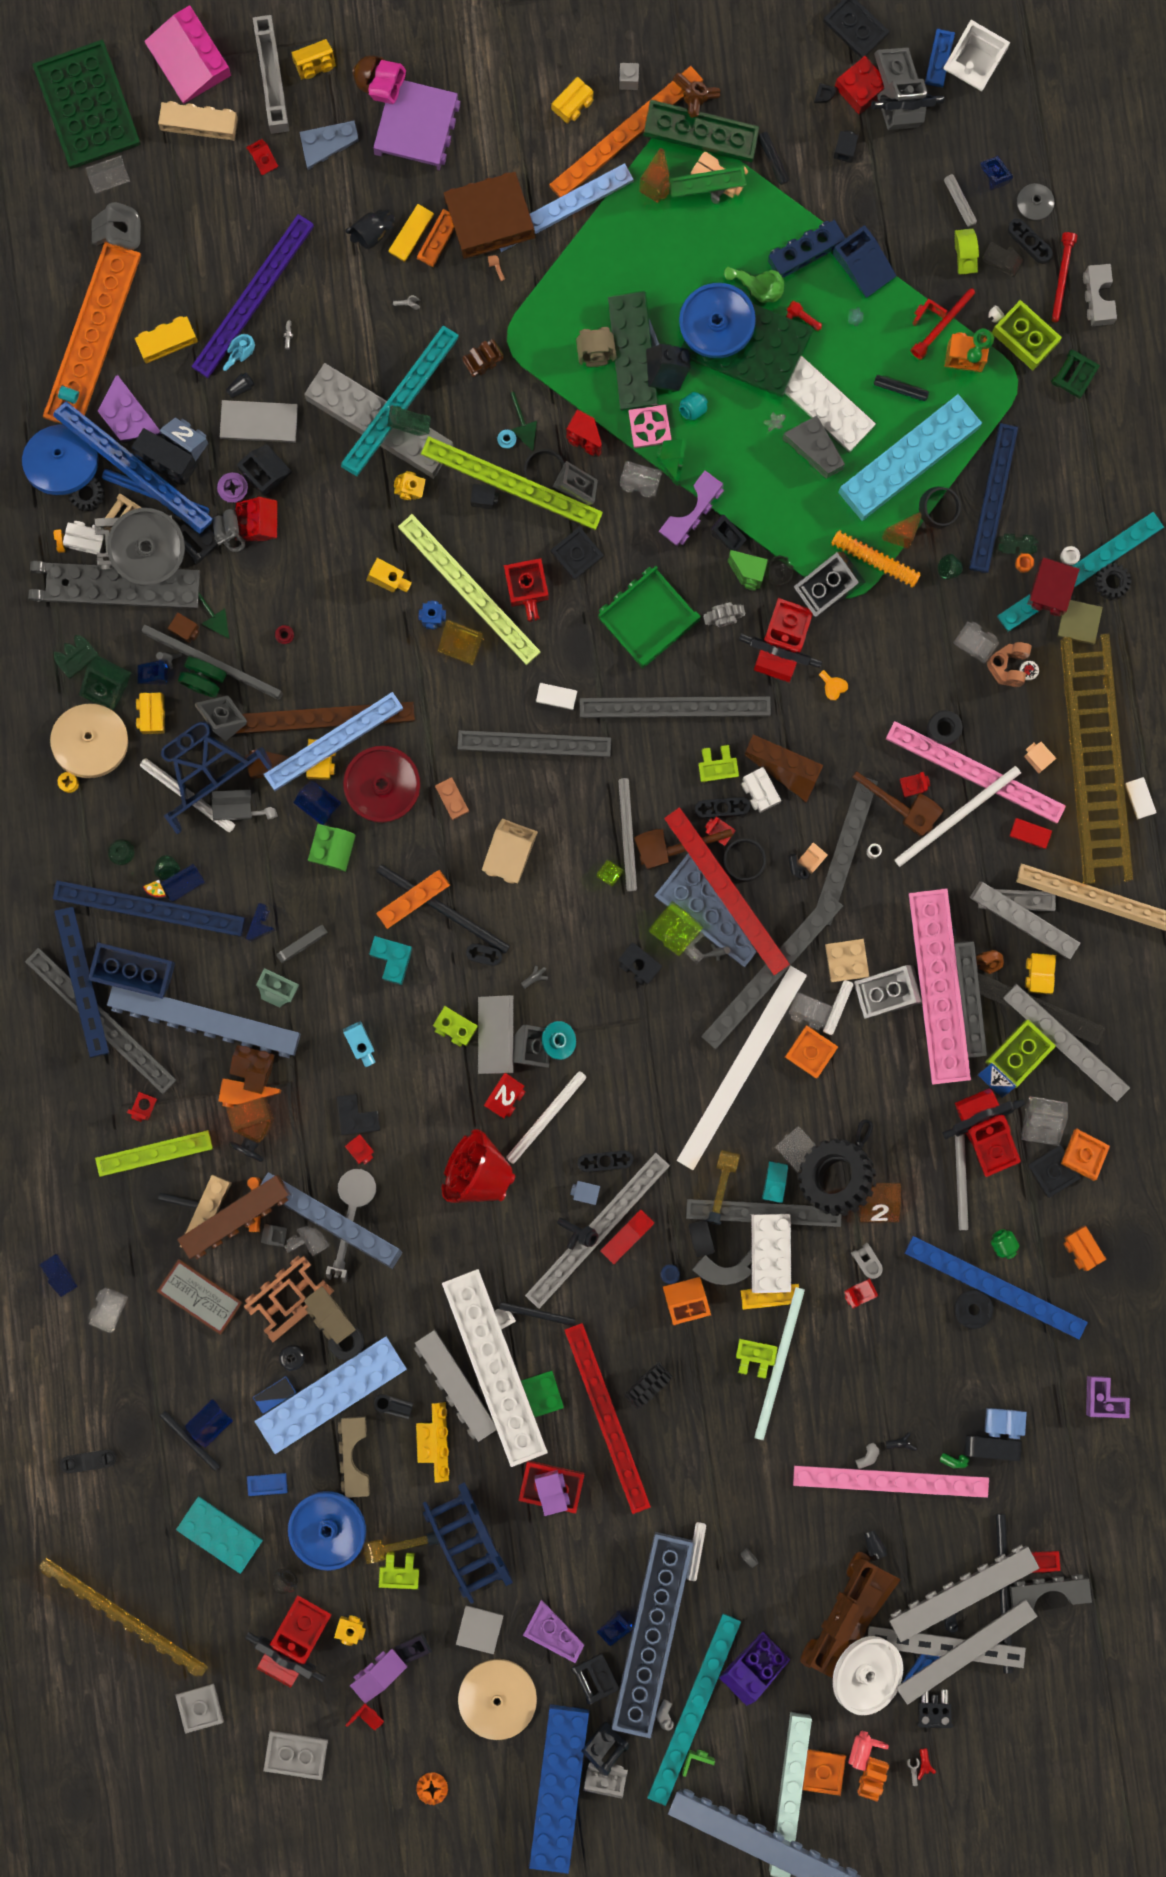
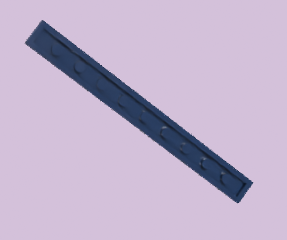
[53,881,245,937]

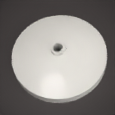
[833,1636,903,1715]

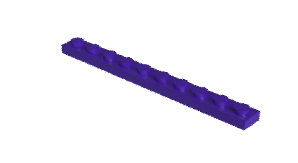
[192,214,314,378]

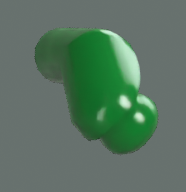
[939,1453,969,1469]

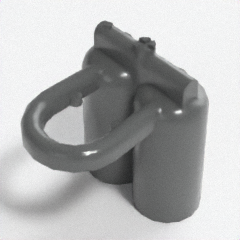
[212,509,245,552]

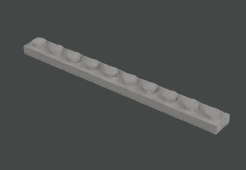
[525,1153,670,1309]

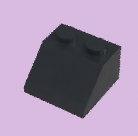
[646,344,691,392]

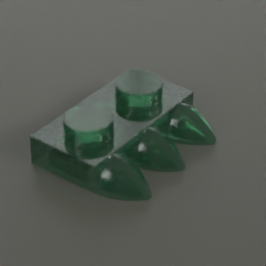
[54,635,99,679]

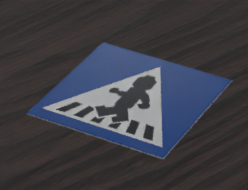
[978,1063,1017,1098]

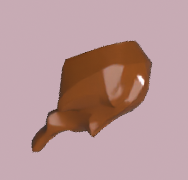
[976,950,1004,974]

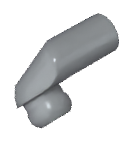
[656,1699,674,1731]

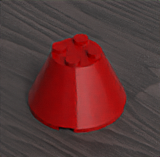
[441,1129,515,1203]

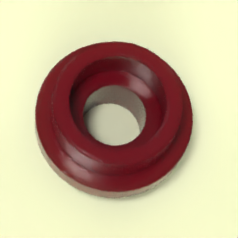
[275,625,294,644]

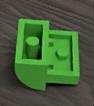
[308,824,356,872]

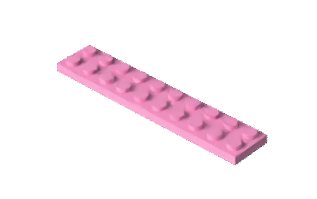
[909,889,971,1085]

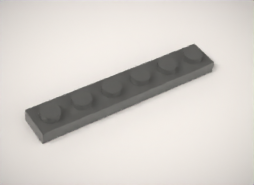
[954,941,987,1058]

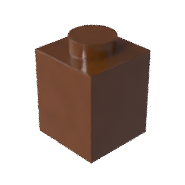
[168,613,200,643]

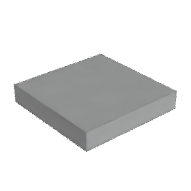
[456,1605,504,1654]
[175,1683,224,1733]

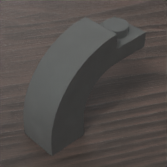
[692,1248,752,1285]

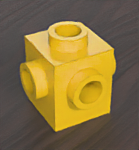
[394,471,426,500]
[334,1615,366,1646]

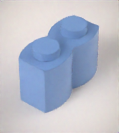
[985,1408,1027,1439]

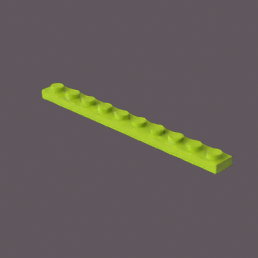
[420,436,603,530]

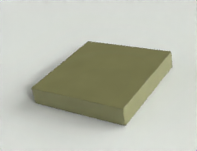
[1057,600,1103,645]

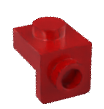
[705,817,736,846]
[845,1278,878,1309]

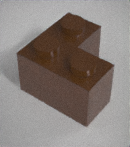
[229,1045,275,1094]

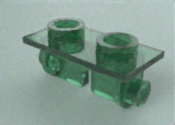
[998,533,1039,555]

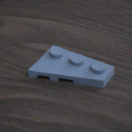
[299,121,359,170]

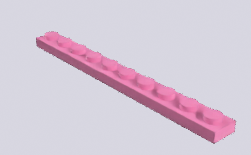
[886,721,1066,824]
[793,1465,989,1498]

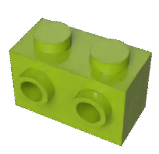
[433,1006,478,1047]

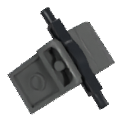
[871,48,945,130]

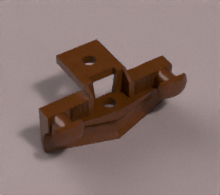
[800,1552,901,1678]

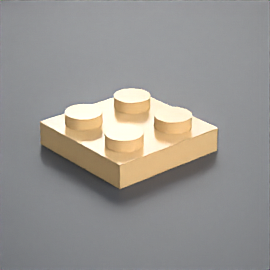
[825,939,869,983]

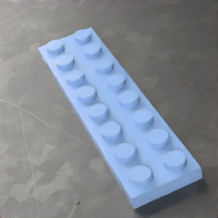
[254,1336,407,1454]

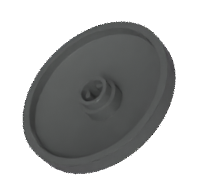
[107,508,185,585]

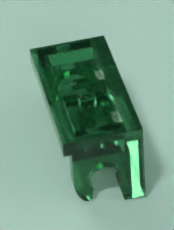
[387,405,431,436]

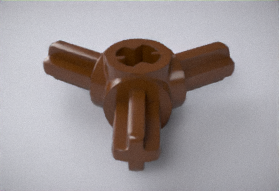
[673,72,720,118]

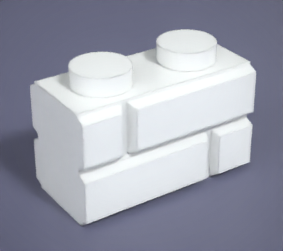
[63,521,106,555]
[741,767,781,813]

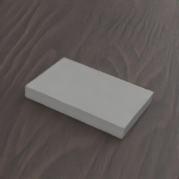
[263,1730,328,1780]

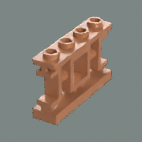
[243,1256,334,1342]

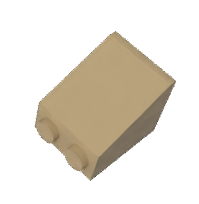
[482,819,538,884]

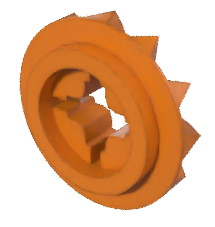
[416,1772,448,1805]

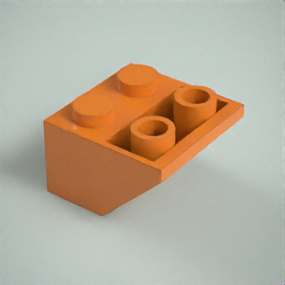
[663,1277,711,1325]

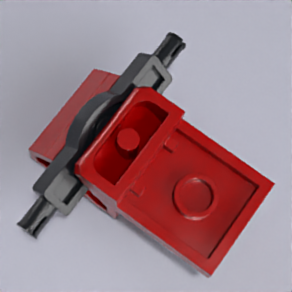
[739,598,823,683]
[942,1088,1025,1177]
[245,1595,332,1688]

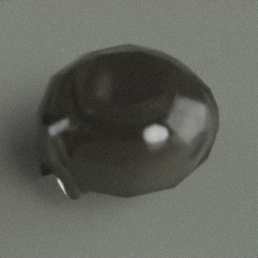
[765,555,793,586]

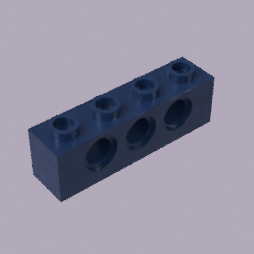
[768,220,846,278]

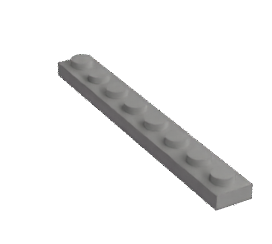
[1003,984,1130,1102]

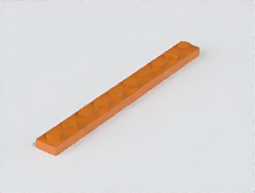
[550,66,703,198]

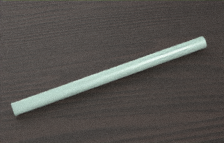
[754,1287,805,1440]

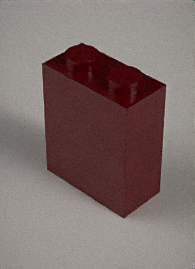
[1027,557,1079,616]

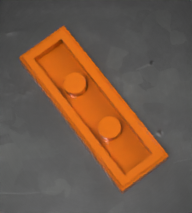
[417,209,455,268]

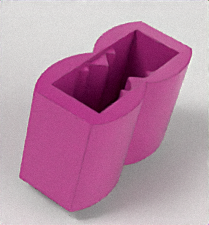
[368,60,406,104]

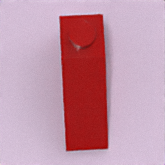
[600,1209,654,1264]

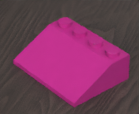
[144,5,231,104]

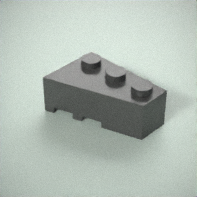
[782,416,845,479]

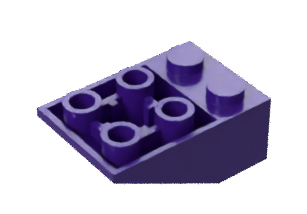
[719,1632,790,1706]

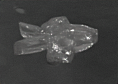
[764,412,786,432]

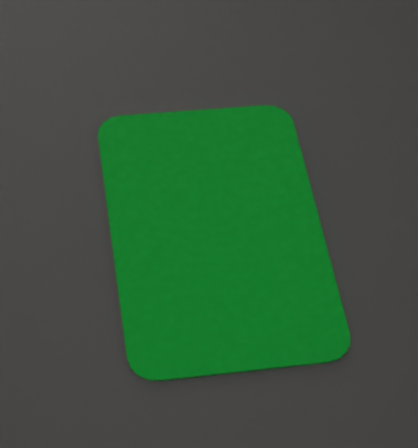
[507,138,1018,599]

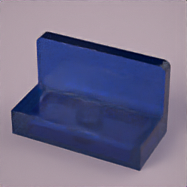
[293,780,341,825]
[160,864,205,902]
[185,1399,233,1448]

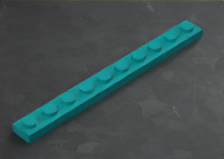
[341,326,459,476]
[997,512,1164,632]
[647,1613,741,1806]

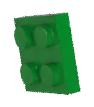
[521,1370,564,1418]

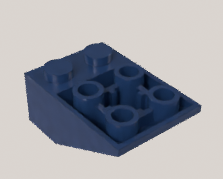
[833,225,896,298]

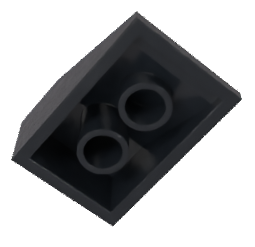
[794,552,866,617]

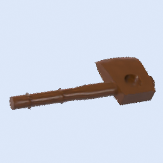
[852,771,943,836]
[634,829,733,869]

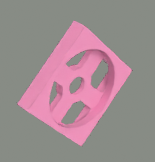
[628,405,671,448]

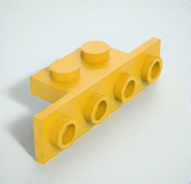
[416,1402,449,1483]

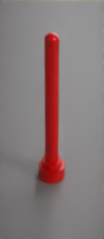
[1052,232,1078,323]
[910,288,975,360]

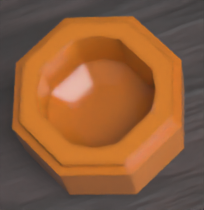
[1015,554,1034,572]

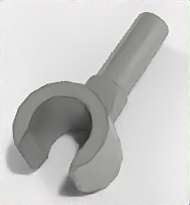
[393,295,421,310]
[251,807,278,820]
[907,1758,920,1786]

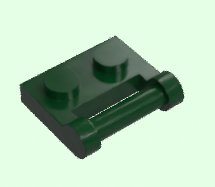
[1051,350,1100,399]

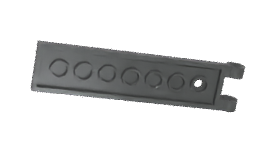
[28,561,200,609]

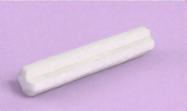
[823,980,853,1035]
[686,1522,706,1581]

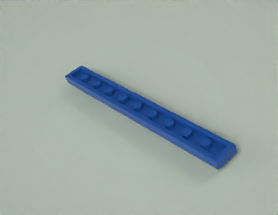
[53,401,213,534]
[904,1236,1088,1340]

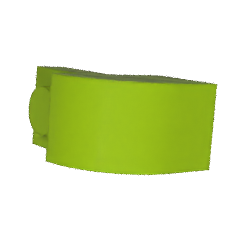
[955,229,979,274]

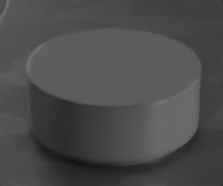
[741,1548,759,1568]

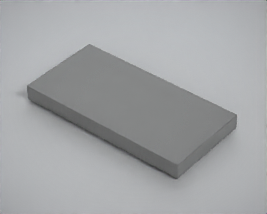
[220,400,298,443]
[478,995,513,1074]

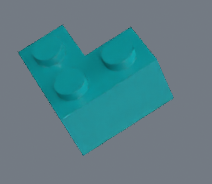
[369,936,413,985]

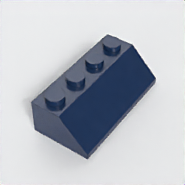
[88,942,175,999]

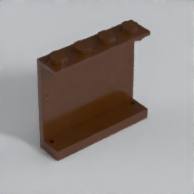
[443,171,536,259]

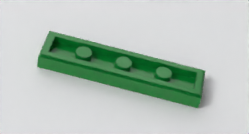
[669,166,747,198]

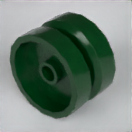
[177,656,227,698]

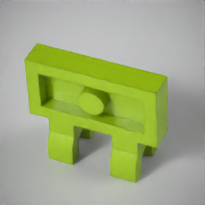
[698,745,739,782]
[736,1339,778,1378]
[379,1552,419,1589]

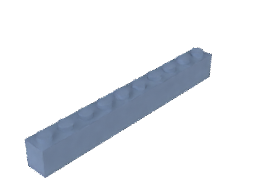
[107,986,301,1058]
[668,1789,861,1877]

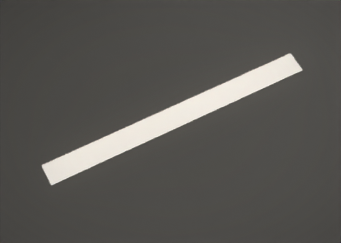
[677,966,807,1170]

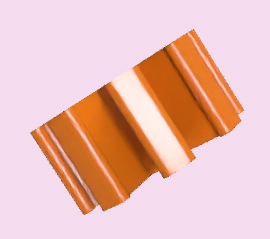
[857,1757,889,1802]

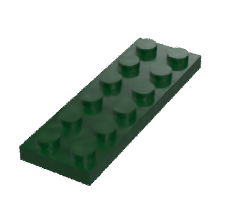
[643,99,759,163]
[608,291,659,411]

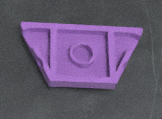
[98,375,161,442]

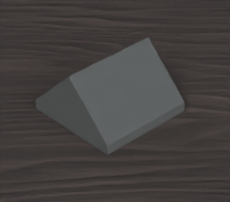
[553,461,598,505]
[195,696,247,741]

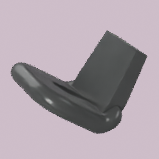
[92,202,141,250]

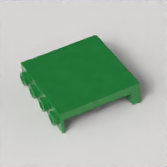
[598,566,701,669]

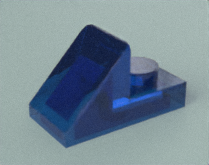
[981,156,1013,190]
[246,903,275,942]
[40,1254,78,1297]

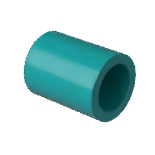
[58,385,79,404]

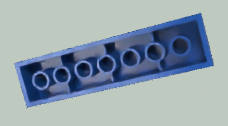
[529,1704,589,1874]

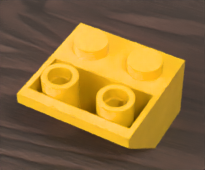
[291,39,336,80]

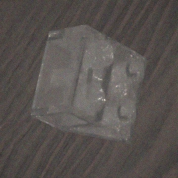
[1021,1096,1068,1146]

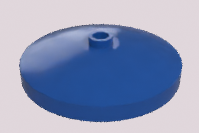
[679,283,756,358]
[22,424,99,495]
[288,1491,366,1570]

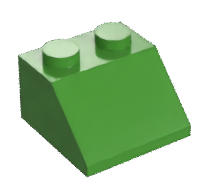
[728,550,768,590]

